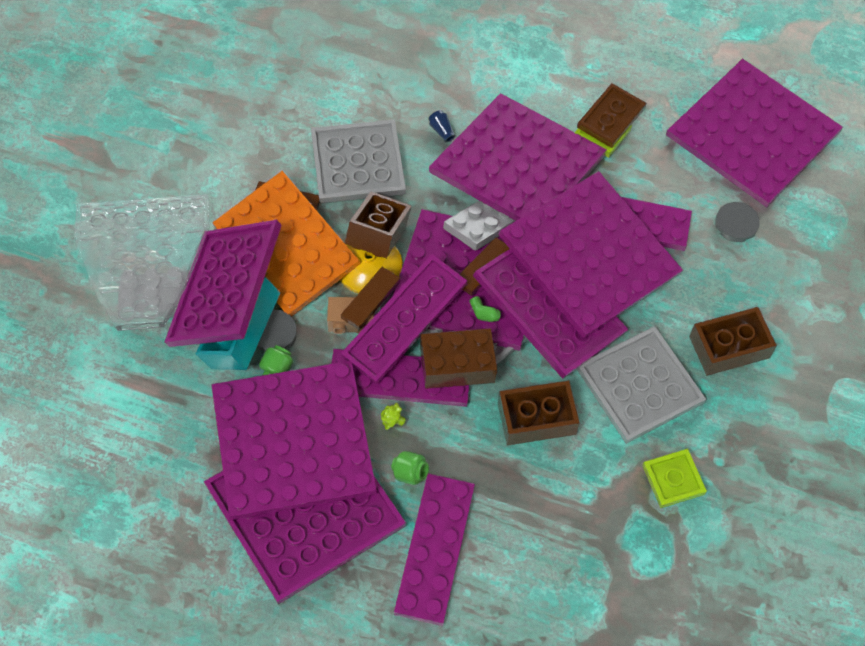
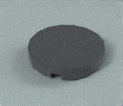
[715,202,760,242]
[257,310,297,352]

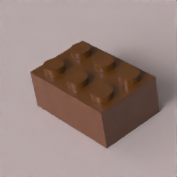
[344,191,412,259]
[689,307,777,376]
[420,328,497,389]
[498,380,580,446]

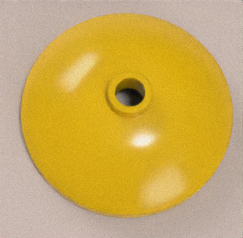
[340,244,402,294]

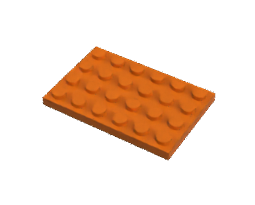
[212,171,361,317]

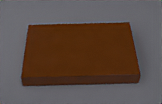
[577,83,647,148]

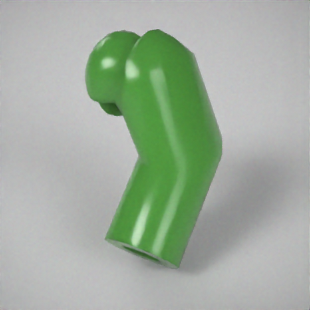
[469,296,501,322]

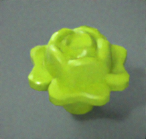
[381,402,406,430]

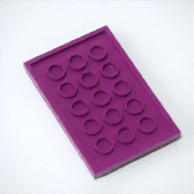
[164,220,282,347]
[473,249,628,379]

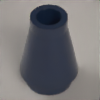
[428,110,456,143]

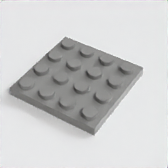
[311,120,406,203]
[577,326,706,444]

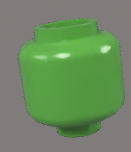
[259,345,293,375]
[391,451,429,485]

